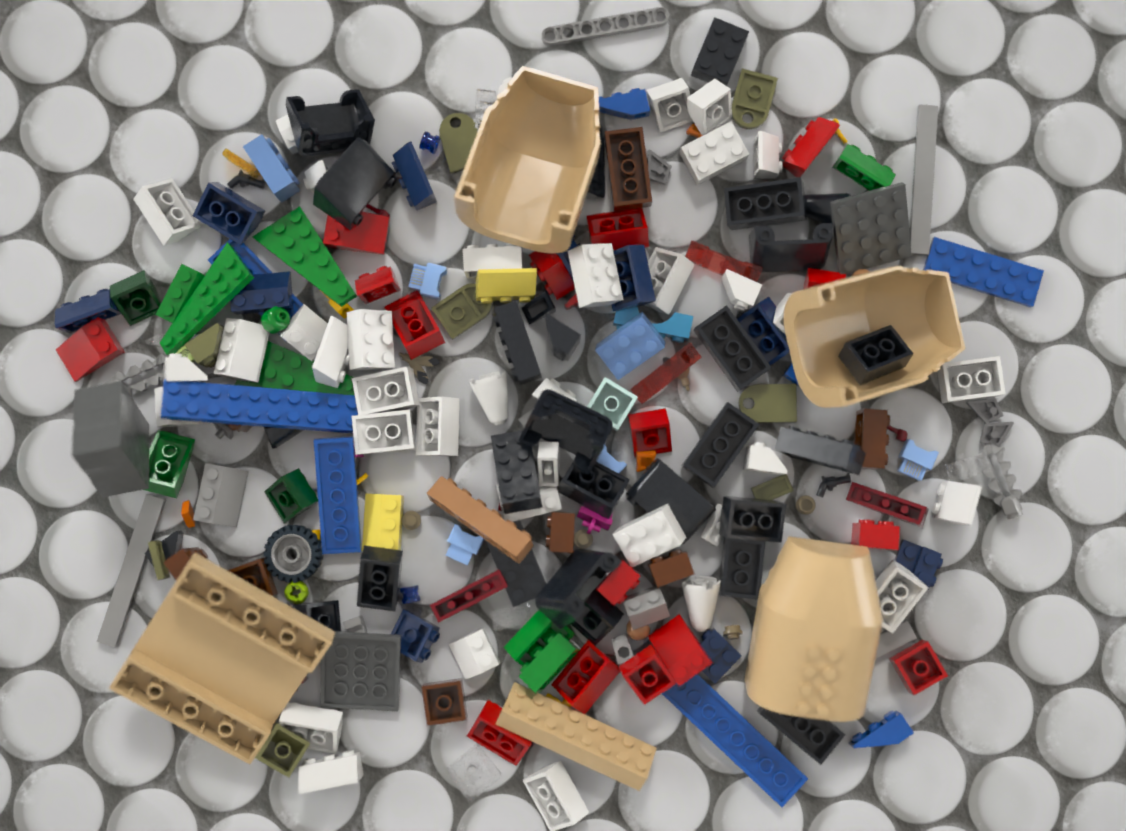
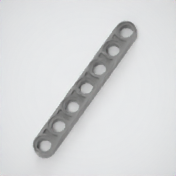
[542,7,669,46]

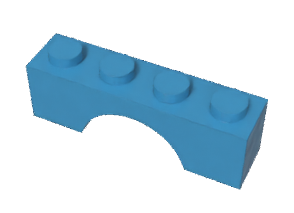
[613,307,693,343]

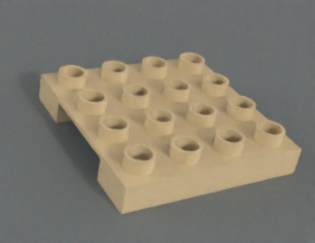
[109,552,335,764]

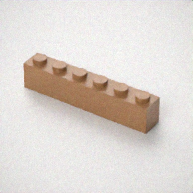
[427,476,534,564]

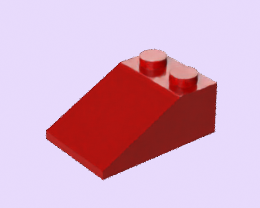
[323,212,390,255]
[355,266,401,304]
[384,290,446,360]
[56,317,125,382]
[648,614,714,686]

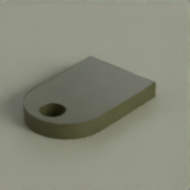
[731,68,778,129]
[439,113,478,174]
[431,283,492,340]
[738,384,797,423]

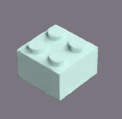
[587,377,638,431]

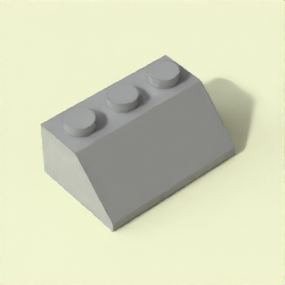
[193,463,249,527]

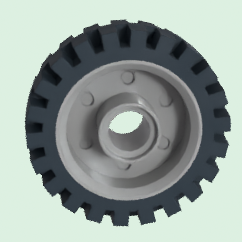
[263,525,323,583]

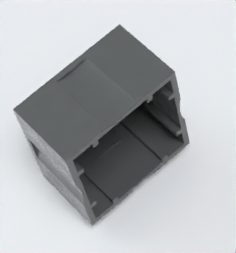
[72,381,149,498]

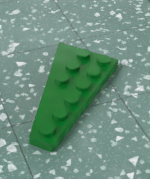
[252,206,357,307]
[160,242,254,356]
[235,341,355,395]

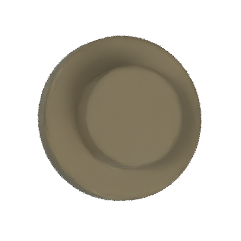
[796,495,816,515]
[402,511,421,530]
[574,529,593,549]
[723,625,743,639]

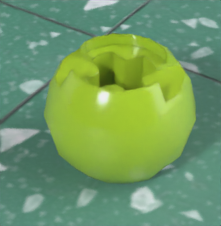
[284,581,309,605]

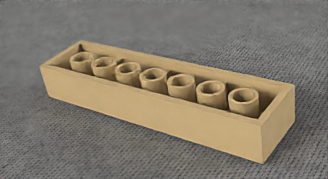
[496,682,657,791]

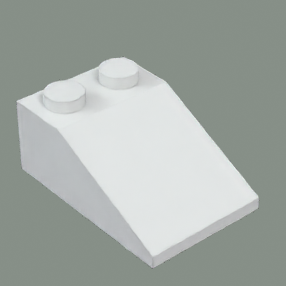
[352,367,420,415]
[352,410,415,455]
[932,481,982,525]

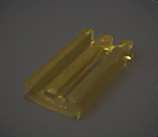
[222,148,260,179]

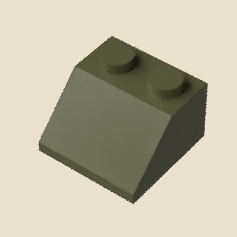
[185,323,224,368]
[255,723,311,778]

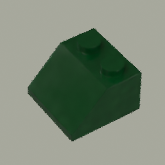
[110,270,162,326]
[264,468,318,524]

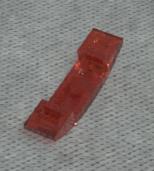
[685,241,763,282]
[630,342,702,404]

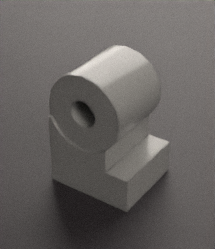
[343,615,367,633]
[611,634,633,666]

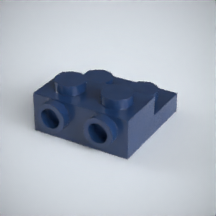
[894,539,943,590]
[391,609,440,663]
[700,628,742,684]

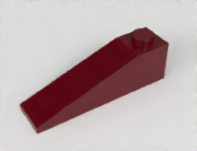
[846,482,929,528]
[430,569,508,623]

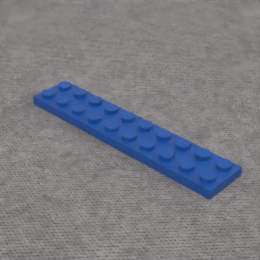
[160,379,358,434]
[662,674,808,807]

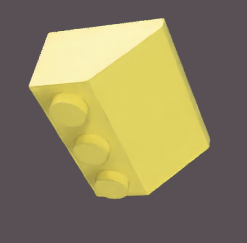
[475,268,537,304]
[362,494,404,551]

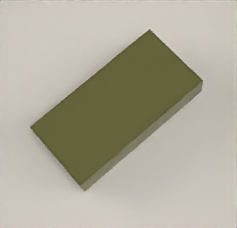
[750,474,794,500]
[148,540,170,581]

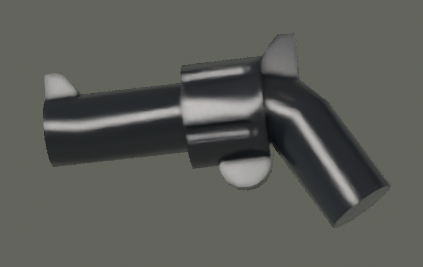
[227,170,265,189]
[816,473,851,498]

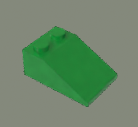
[144,430,195,499]

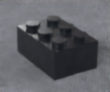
[691,17,749,86]
[838,325,914,385]
[719,496,786,543]
[719,537,766,600]
[357,545,403,612]

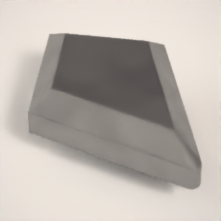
[648,150,672,185]
[966,398,1004,424]
[980,422,1014,447]
[213,423,233,440]

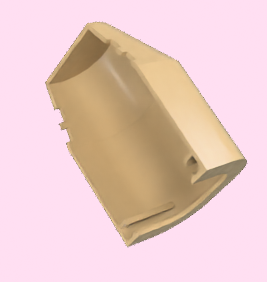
[454,66,600,253]
[784,266,965,408]
[744,536,883,722]

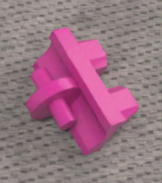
[577,506,613,534]

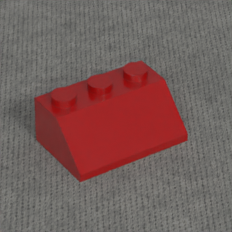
[782,117,840,178]
[586,208,649,251]
[551,640,621,714]
[466,700,532,766]

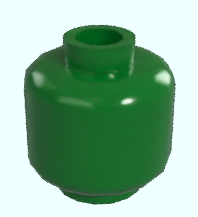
[261,306,290,334]

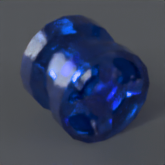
[419,131,440,154]
[400,585,421,604]

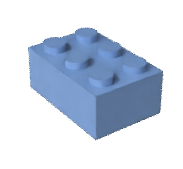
[243,134,301,203]
[595,311,665,380]

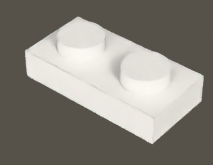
[700,503,723,547]

